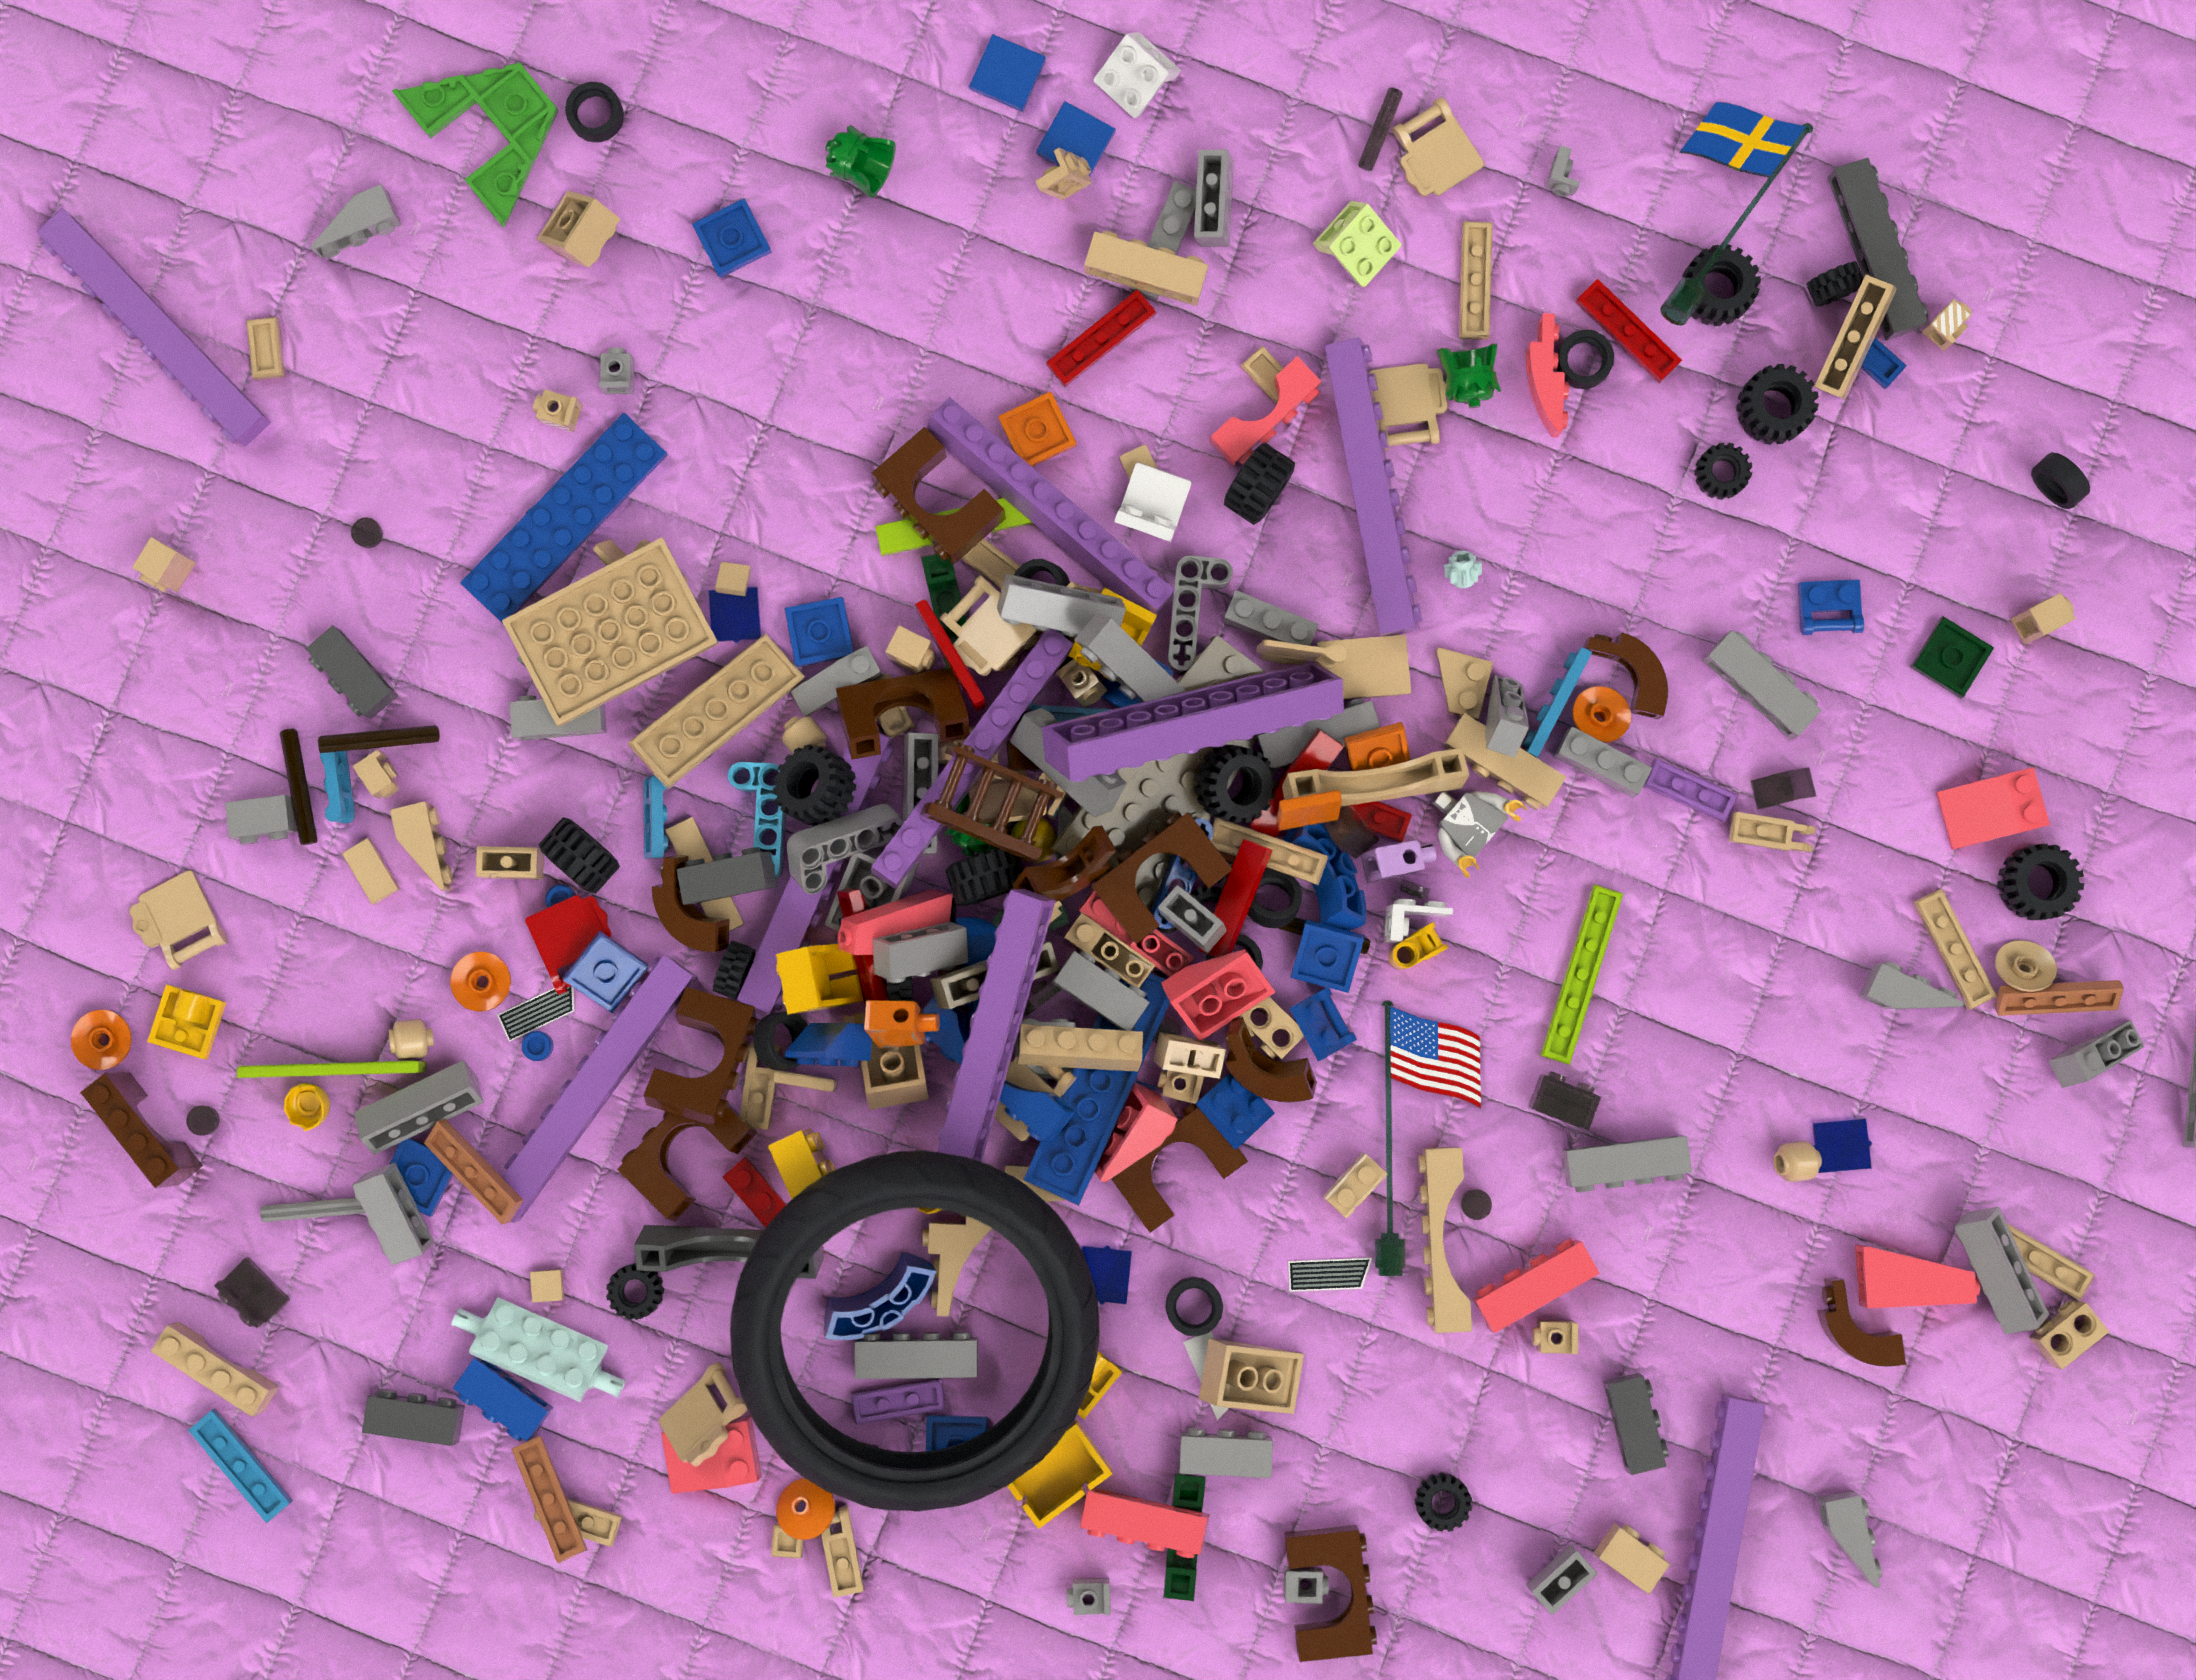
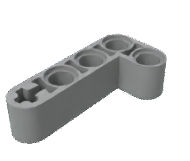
[1168,556,1233,675]
[787,804,905,895]

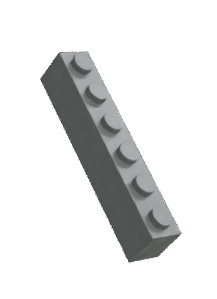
[1827,158,1928,341]

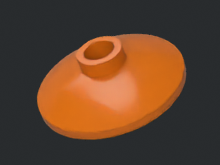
[1572,686,1631,743]
[450,952,511,1012]
[71,1010,132,1070]
[776,1478,835,1540]

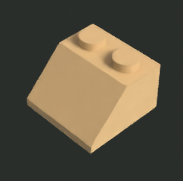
[537,190,620,268]

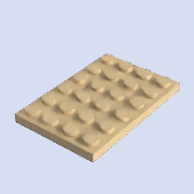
[502,537,719,727]

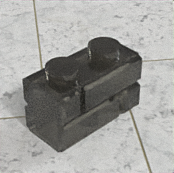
[1528,1071,1601,1130]

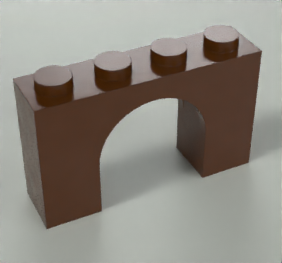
[872,427,1006,565]
[836,668,970,760]
[1091,811,1232,944]
[644,987,760,1126]
[80,1073,203,1188]
[1111,1103,1248,1233]
[617,1104,758,1222]
[1284,1525,1377,1662]

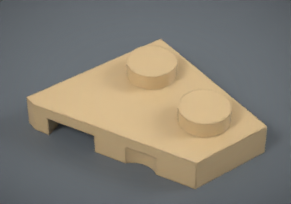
[1436,647,1493,720]

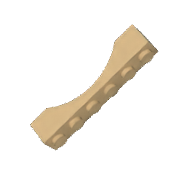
[1282,748,1469,806]
[1418,1147,1472,1333]

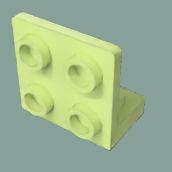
[1313,201,1401,287]

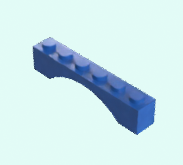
[922,995,1076,1141]

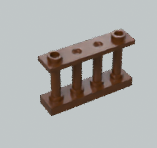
[920,743,1064,862]

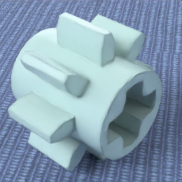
[1444,551,1482,588]

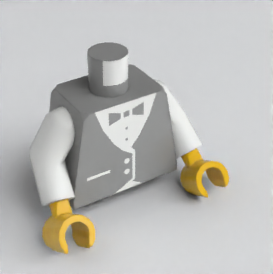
[1432,791,1527,878]

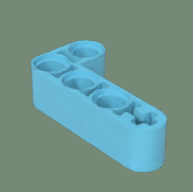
[728,762,786,880]

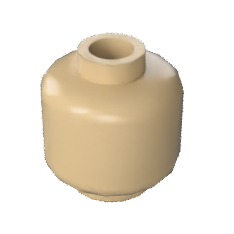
[782,716,826,754]
[388,1019,434,1060]
[1773,1141,1822,1182]

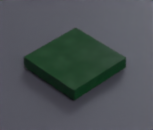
[1910,616,1994,699]

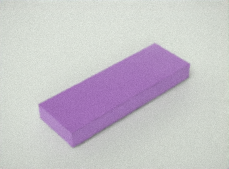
[1643,758,1738,822]
[851,1378,946,1425]

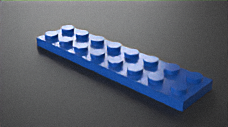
[460,413,668,623]
[1023,973,1170,1206]

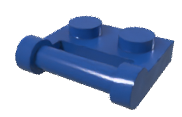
[1798,580,1864,635]
[1289,987,1357,1062]

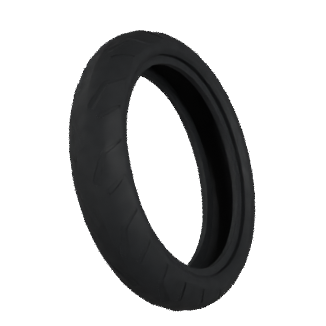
[730,1150,1100,1512]

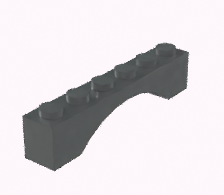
[634,1225,824,1279]

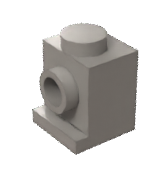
[599,348,634,394]
[1284,1566,1328,1604]
[1067,1578,1111,1615]

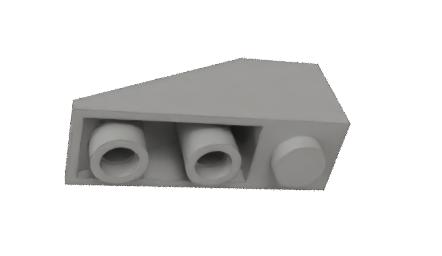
[311,184,402,258]
[1485,676,1529,758]
[1859,961,1965,1009]
[2049,1020,2144,1088]
[1817,1491,1882,1588]

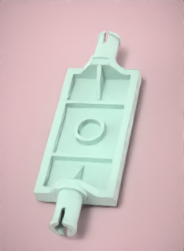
[451,1297,626,1402]

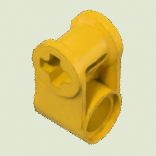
[1388,922,1449,970]

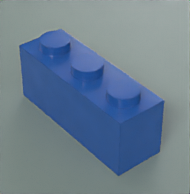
[453,1357,554,1442]

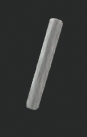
[260,1197,365,1222]

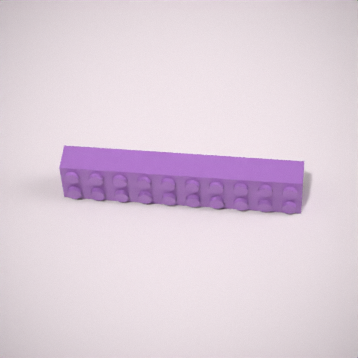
[1042,661,1344,782]

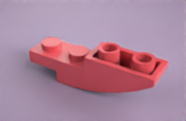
[1526,313,1569,438]
[1078,889,1194,977]

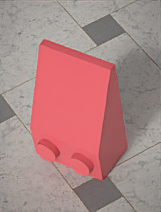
[1936,767,2050,850]
[1161,949,1275,1041]
[1095,1082,1178,1182]
[661,1416,762,1494]

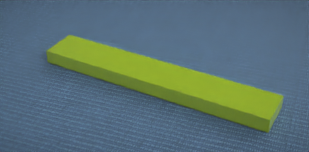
[875,498,1033,556]
[1540,885,1623,1065]
[237,1061,426,1078]

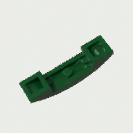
[921,554,966,670]
[1163,1473,1206,1601]

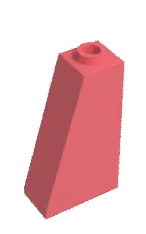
[838,889,953,955]
[1855,1244,1980,1308]

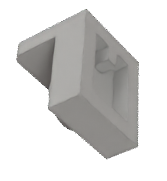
[1545,146,1580,197]

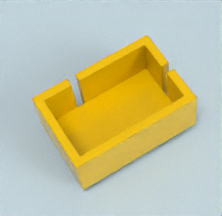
[776,944,863,1014]
[768,1128,836,1199]
[1007,1419,1113,1529]

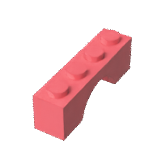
[1209,356,1322,467]

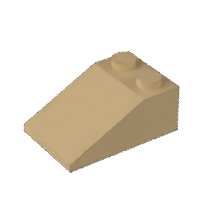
[854,1013,929,1110]
[1198,1338,1304,1414]

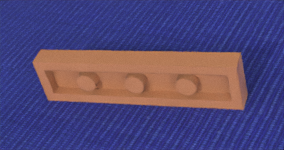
[1995,980,2124,1016]
[424,1119,524,1225]
[512,1436,588,1563]

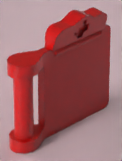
[525,895,612,995]

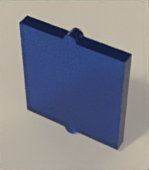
[709,587,761,644]
[1812,1119,1872,1173]
[1082,1245,1132,1305]

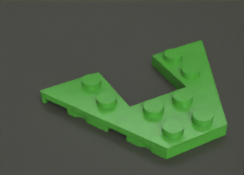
[392,63,558,227]

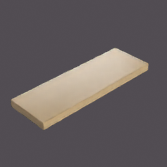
[628,633,805,790]

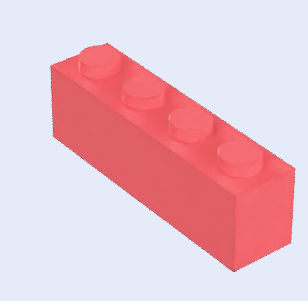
[1472,1238,1600,1333]
[1080,1488,1210,1558]

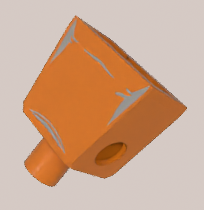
[864,1001,940,1049]

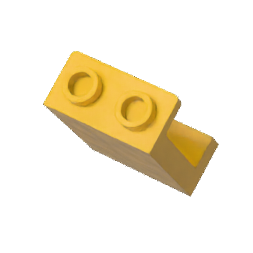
[1069,588,1157,682]

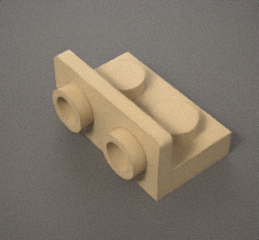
[1035,148,1092,200]

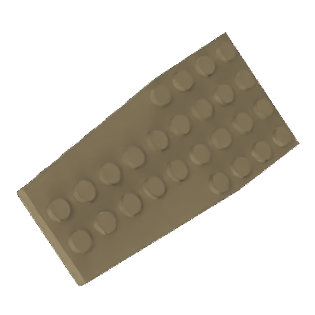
[1051,636,1266,911]

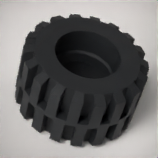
[1679,244,1761,326]
[1736,364,1819,445]
[1224,443,1295,525]
[1194,744,1277,823]
[773,745,856,827]
[539,817,620,894]
[1997,844,2085,921]
[945,848,1024,906]

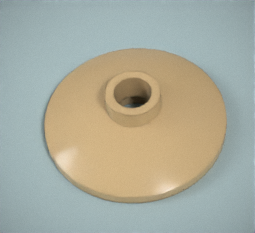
[1995,940,2057,992]

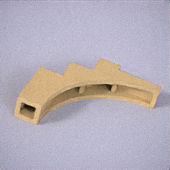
[923,1165,1064,1316]

